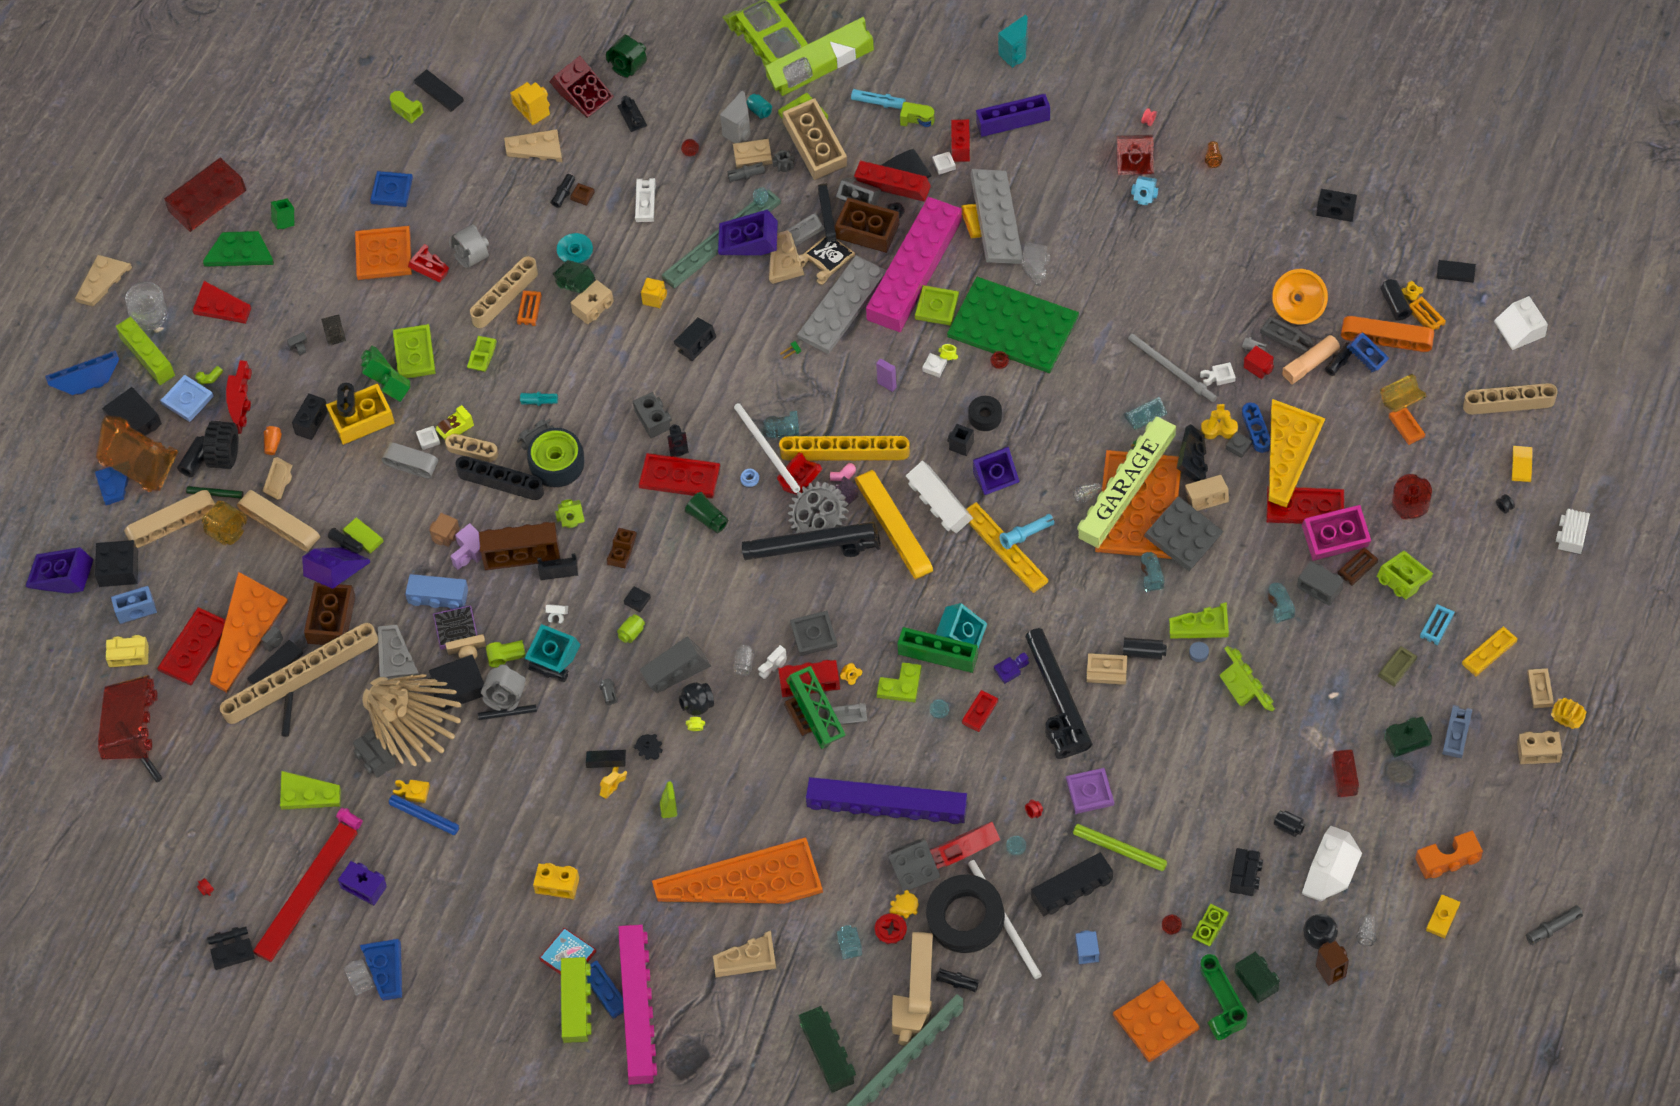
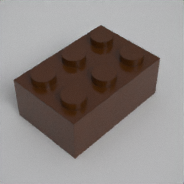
[835,197,900,253]
[304,582,356,645]

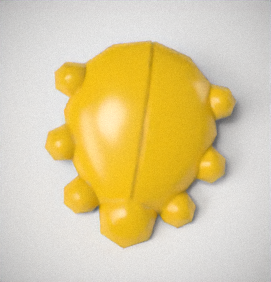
[889,890,919,919]

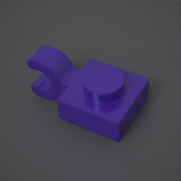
[994,652,1029,684]

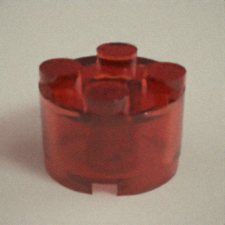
[1392,474,1432,519]

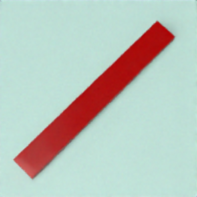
[253,823,358,962]

